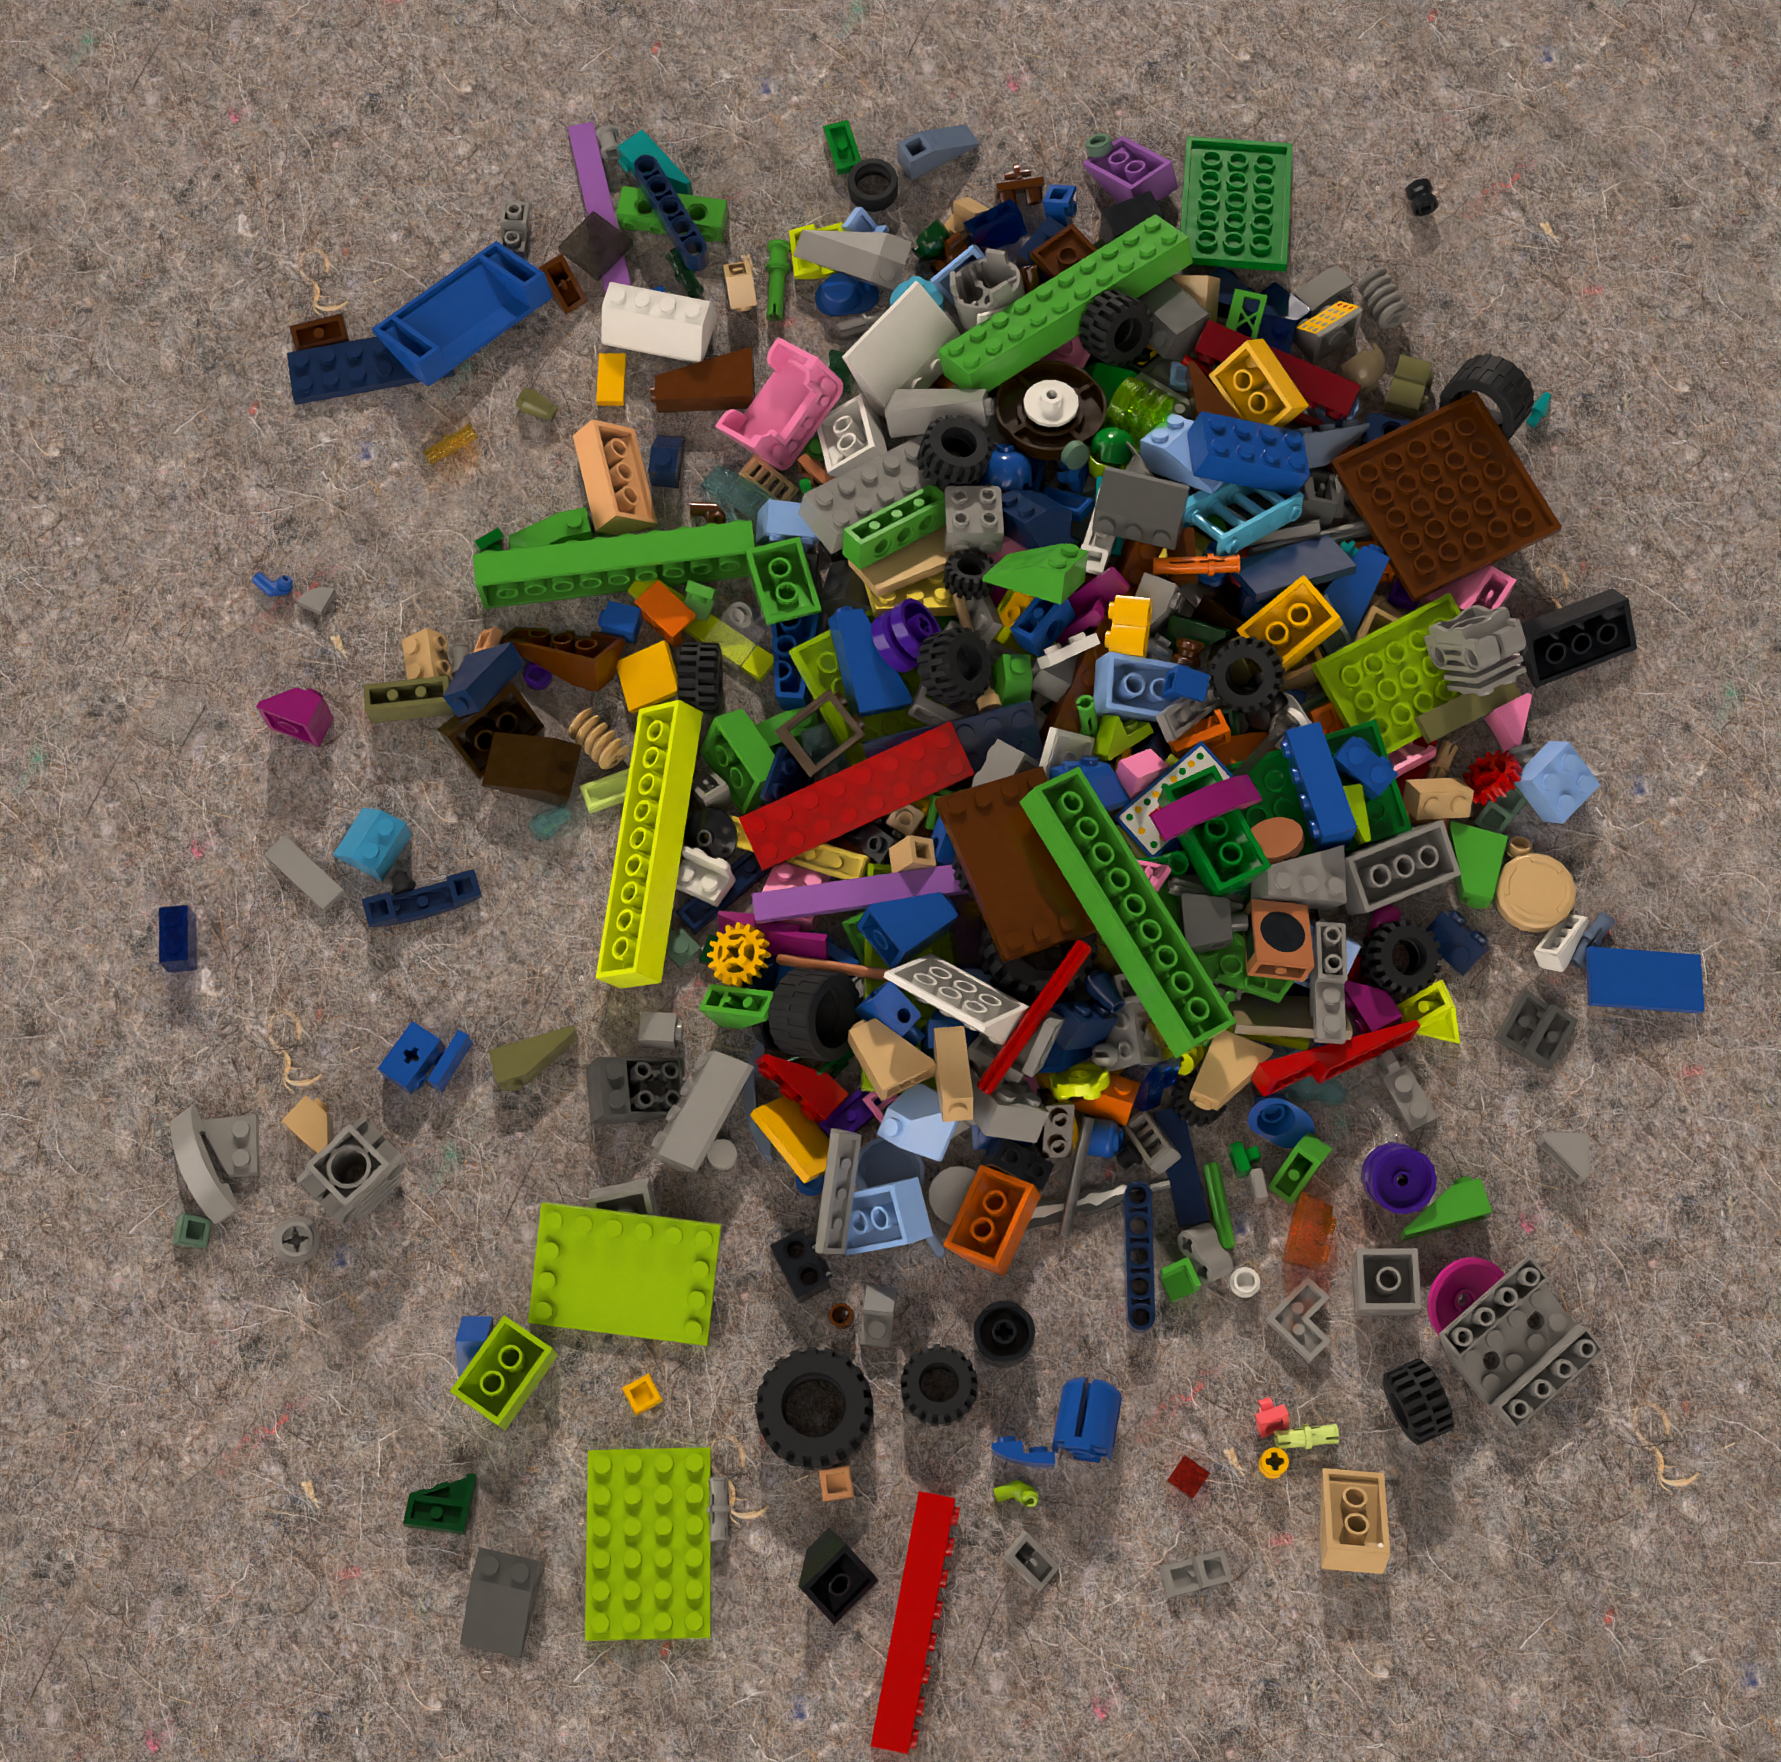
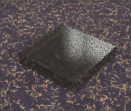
[558,211,634,281]

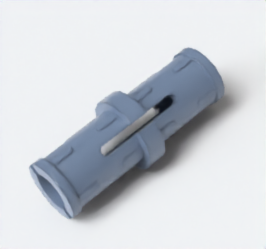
[1569,912,1616,969]

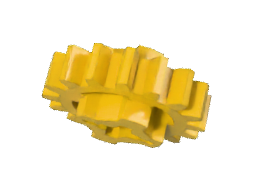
[707,922,771,987]

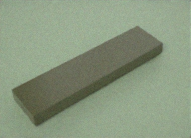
[1414,682,1522,744]

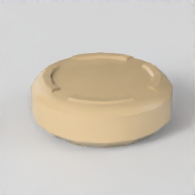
[1493,853,1576,933]

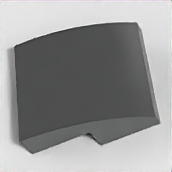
[1494,989,1578,1070]

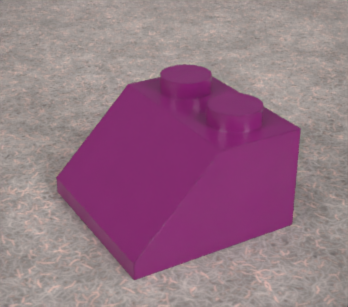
[256,687,334,747]

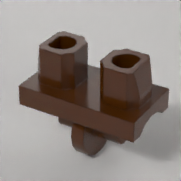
[994,163,1045,210]

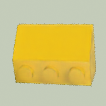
[1209,339,1309,427]
[1237,575,1344,672]

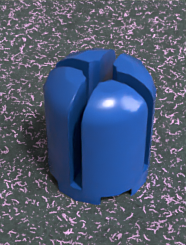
[1052,1377,1122,1463]

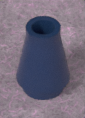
[1084,969,1125,1014]

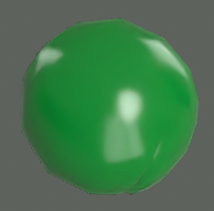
[1091,427,1133,464]

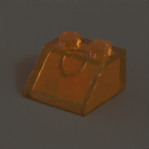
[1282,1191,1337,1271]

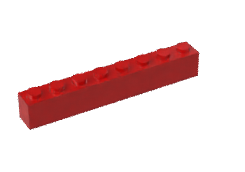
[871,1491,960,1755]

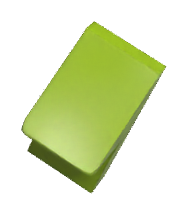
[1092,714,1154,761]

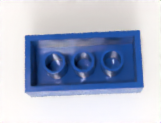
[1187,411,1310,496]

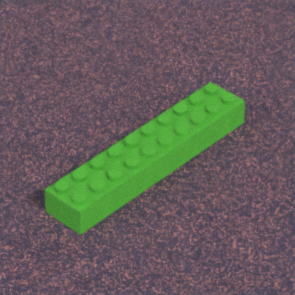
[937,214,1193,392]
[473,520,756,609]
[1019,767,1237,1059]

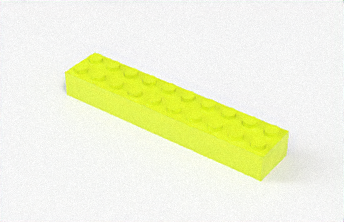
[596,700,703,989]

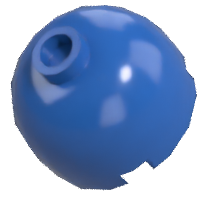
[978,444,1032,490]

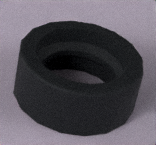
[848,158,898,212]

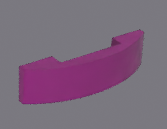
[1150,774,1262,842]

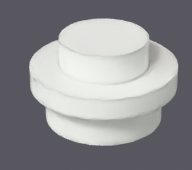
[1229,1267,1260,1298]

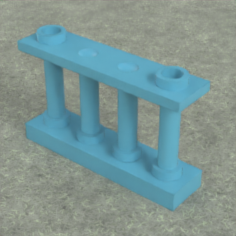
[1183,482,1304,556]

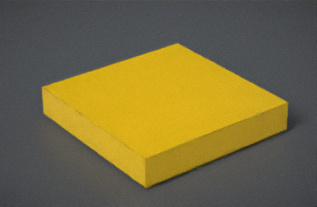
[617,640,678,714]

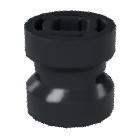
[1405,178,1439,216]

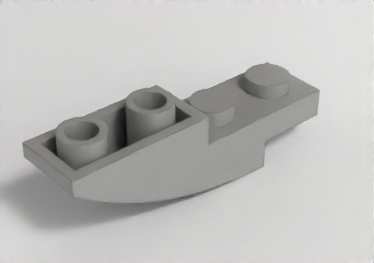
[1309,922,1348,1044]

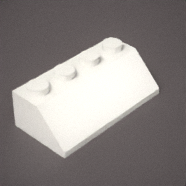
[601,282,718,363]

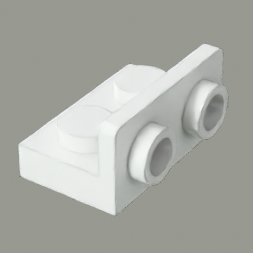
[676,846,736,907]

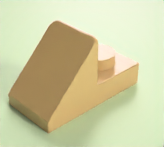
[944,197,990,244]

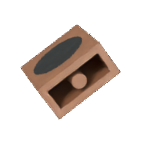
[1242,899,1314,982]

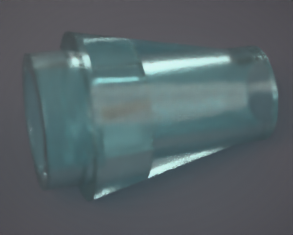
[528,804,572,842]

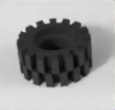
[943,549,996,600]
[1170,1070,1227,1127]

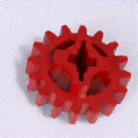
[1462,749,1523,805]

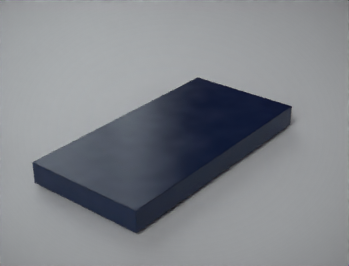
[1231,534,1357,602]

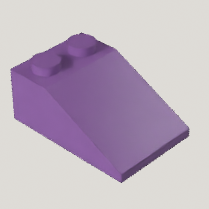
[1082,136,1178,203]

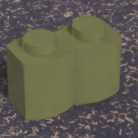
[1384,354,1435,419]

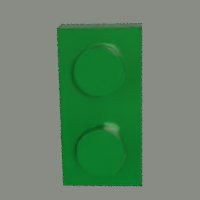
[823,120,861,175]

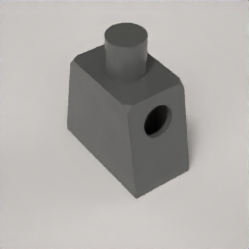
[1177,893,1248,954]

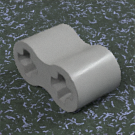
[1177,1223,1233,1284]

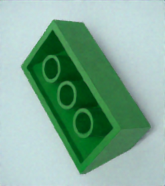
[1157,765,1272,897]

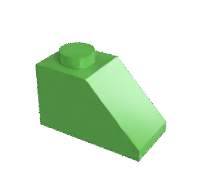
[992,654,1033,707]
[1267,1131,1332,1205]

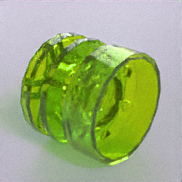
[1105,377,1174,445]

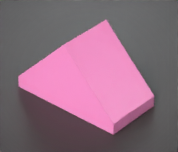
[1484,693,1532,752]
[1115,749,1170,802]

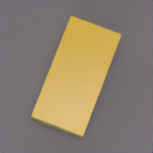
[596,353,627,406]

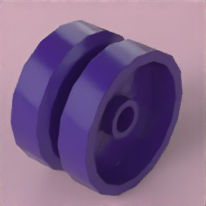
[871,598,941,673]
[1361,1142,1437,1214]

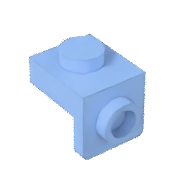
[841,207,890,233]

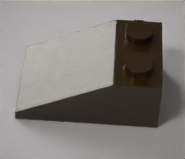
[481,732,582,808]

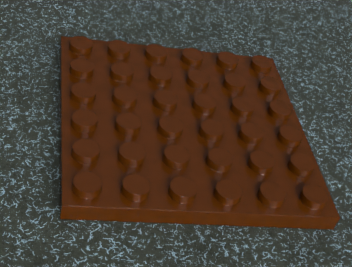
[1329,392,1562,602]

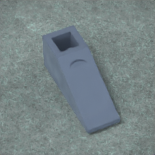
[897,124,979,180]
[1295,419,1370,468]

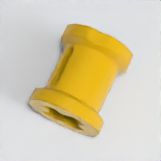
[1258,1447,1289,1479]

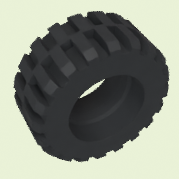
[979,925,1098,1005]
[755,1347,874,1470]

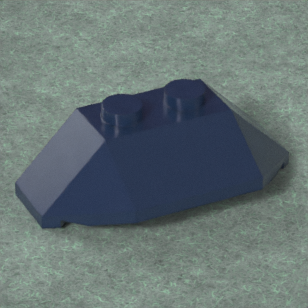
[1002,490,1073,550]

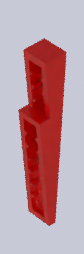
[1251,1020,1420,1097]

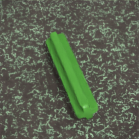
[1203,1162,1235,1251]

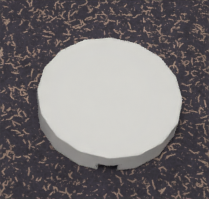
[929,1166,976,1225]

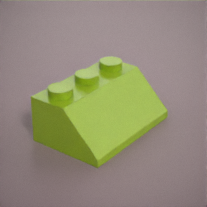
[449,1315,558,1431]

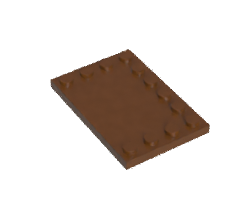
[934,766,1098,963]

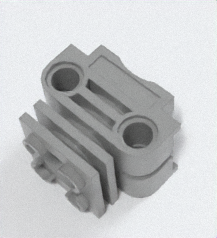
[1424,605,1527,696]
[296,1116,408,1225]

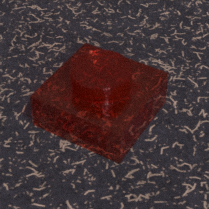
[1166,1455,1210,1500]

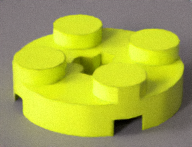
[1049,1062,1110,1100]

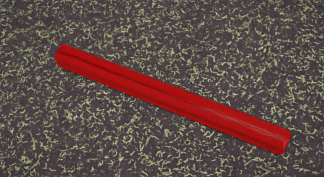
[977,940,1091,1095]

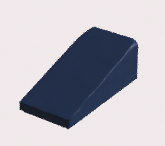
[1259,282,1312,335]

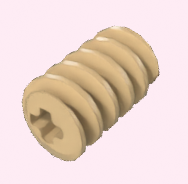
[568,708,631,770]

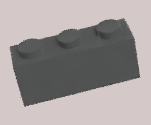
[1136,277,1212,361]
[1092,466,1190,550]

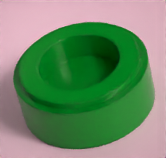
[799,477,812,496]

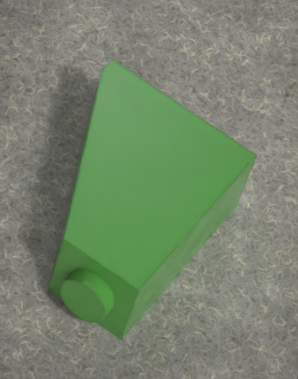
[1447,821,1508,909]

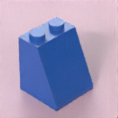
[857,892,959,970]

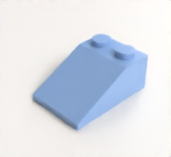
[1140,413,1225,494]
[1093,652,1189,722]
[845,1177,933,1256]

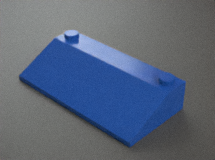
[372,241,552,387]

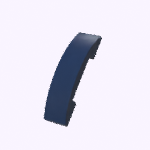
[361,869,482,927]

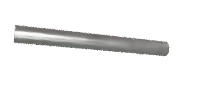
[1058,1116,1095,1237]

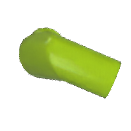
[993,1480,1039,1508]

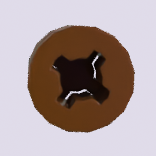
[1172,638,1205,667]

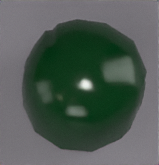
[912,219,950,261]

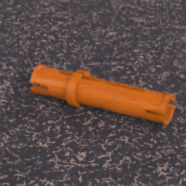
[1153,553,1240,576]

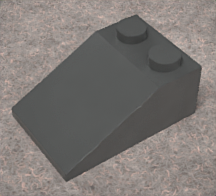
[460,1547,545,1658]

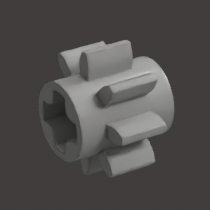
[1146,633,1173,662]

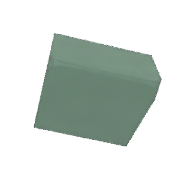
[172,1213,212,1249]

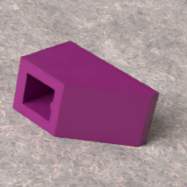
[1344,980,1402,1035]

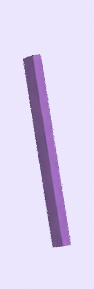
[567,122,631,293]
[752,864,969,924]

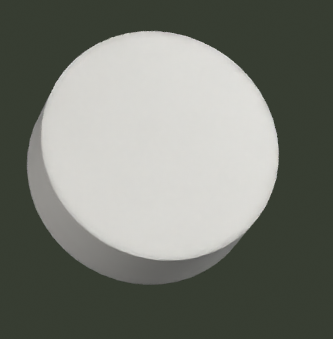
[707,1139,738,1170]

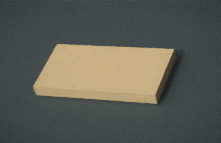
[848,525,973,597]

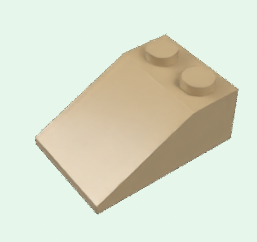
[1319,1468,1390,1574]

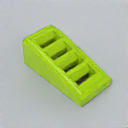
[1343,784,1371,845]

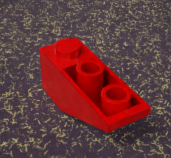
[754,1053,848,1123]

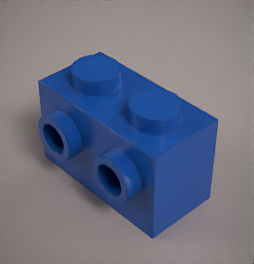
[1332,736,1398,800]

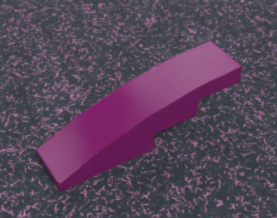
[718,911,829,960]

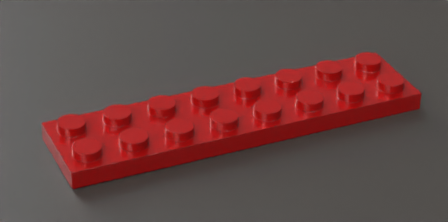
[739,721,975,871]

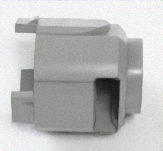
[949,248,1025,331]

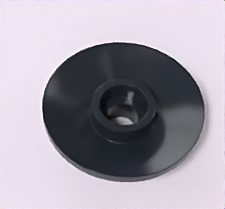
[684,807,738,861]

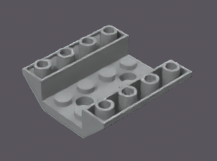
[1439,1255,1605,1431]

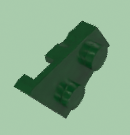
[403,1473,477,1535]

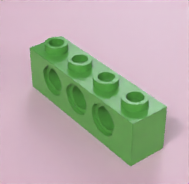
[616,186,729,242]
[843,484,946,570]

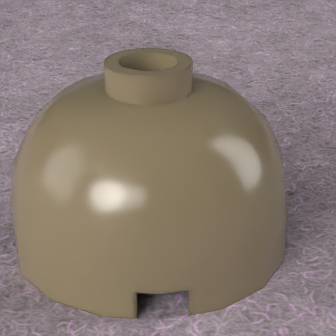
[1331,342,1386,394]

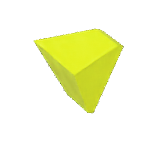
[1397,980,1460,1044]

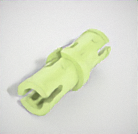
[1274,1424,1339,1450]

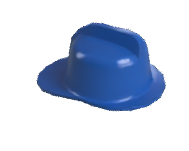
[815,273,879,316]
[1247,1092,1314,1148]

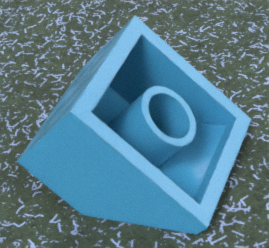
[333,808,412,882]

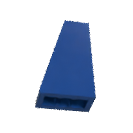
[1320,544,1390,639]
[828,606,913,717]

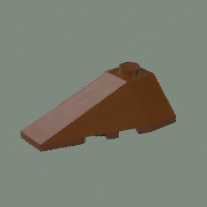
[500,627,625,692]

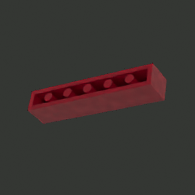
[1195,320,1361,421]

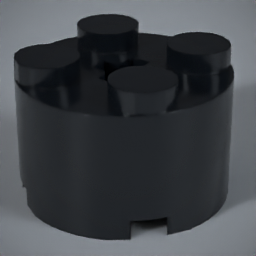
[973,1301,1035,1368]

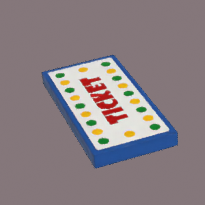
[1113,741,1234,858]

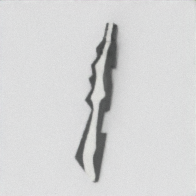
[1026,1178,1171,1230]

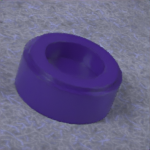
[523,662,553,690]

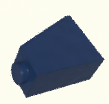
[443,642,526,718]

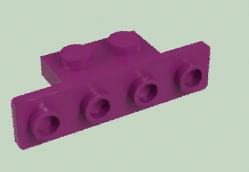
[1056,567,1130,645]

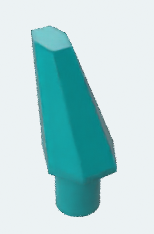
[1526,392,1552,428]

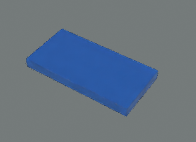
[1585,946,1705,1014]

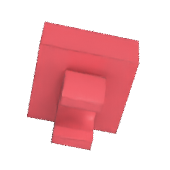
[1255,1397,1290,1439]

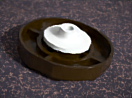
[995,361,1107,460]

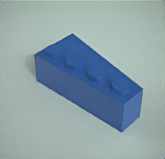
[771,596,827,711]
[1280,721,1357,853]

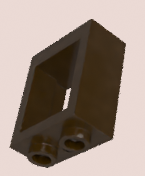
[775,688,867,778]

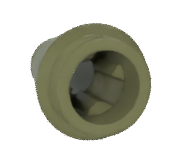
[516,387,558,421]

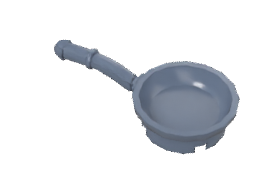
[855,1137,947,1258]

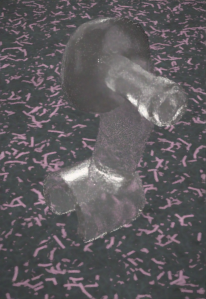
[1353,1092,1399,1145]

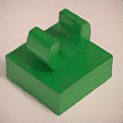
[474,527,504,554]
[1227,1141,1262,1179]

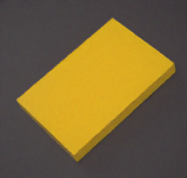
[750,1096,830,1184]

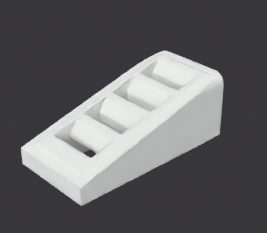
[1533,914,1589,972]

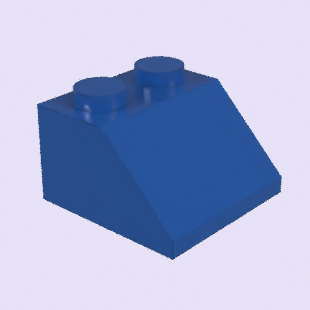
[1049,755,1131,812]

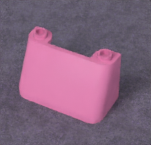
[715,337,843,470]

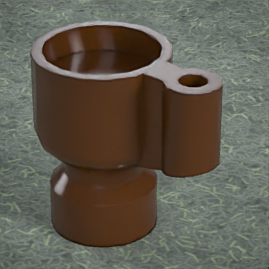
[930,232,968,276]

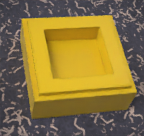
[622,1373,664,1416]

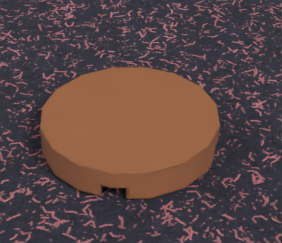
[1251,817,1305,865]

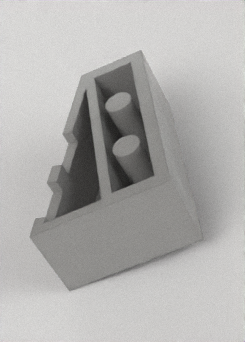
[1250,845,1347,910]

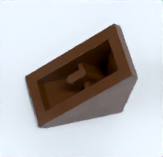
[538,253,588,314]

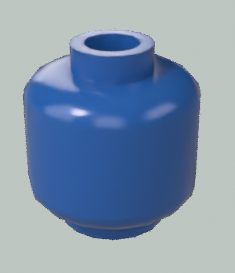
[1079,1118,1124,1158]

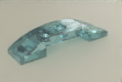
[700,465,775,522]

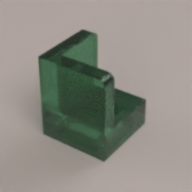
[828,349,855,394]

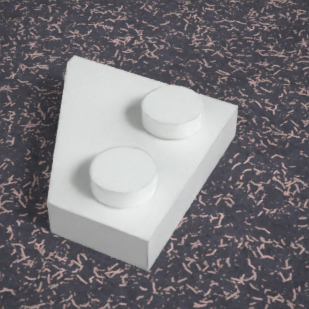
[1037,632,1100,669]

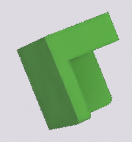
[1158,1257,1201,1303]

